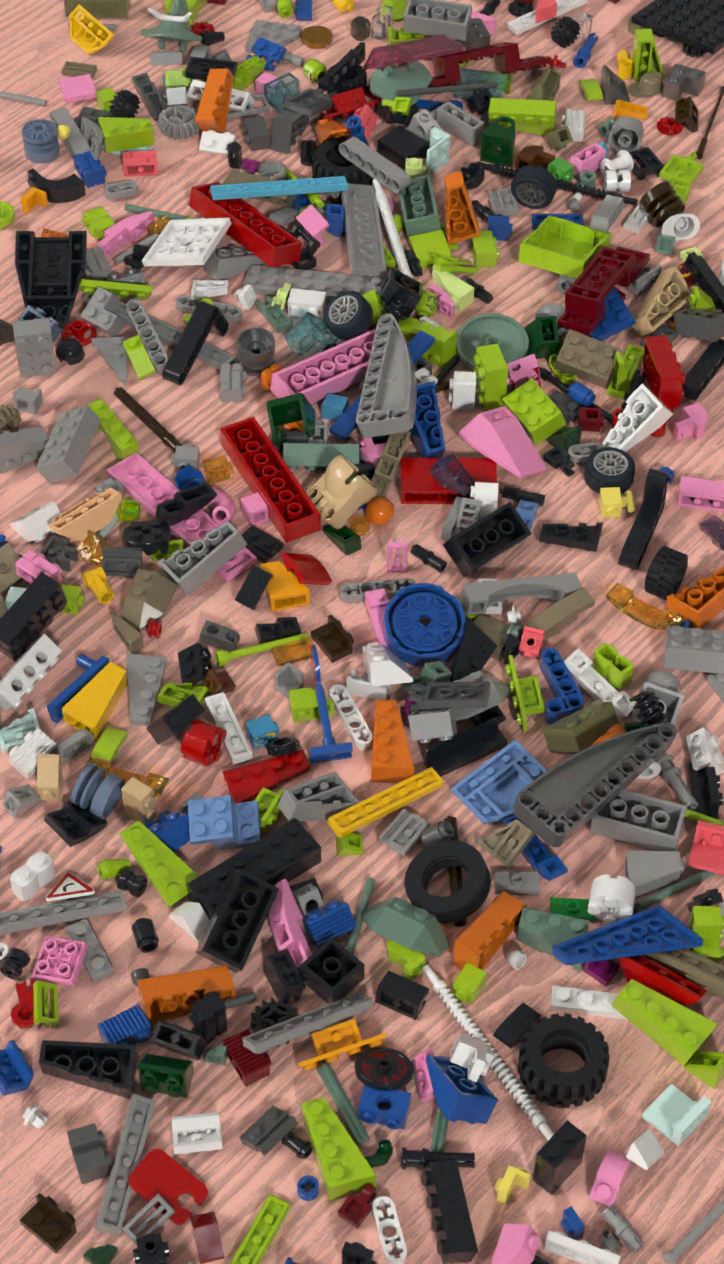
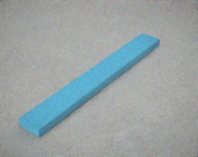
[210,176,348,200]

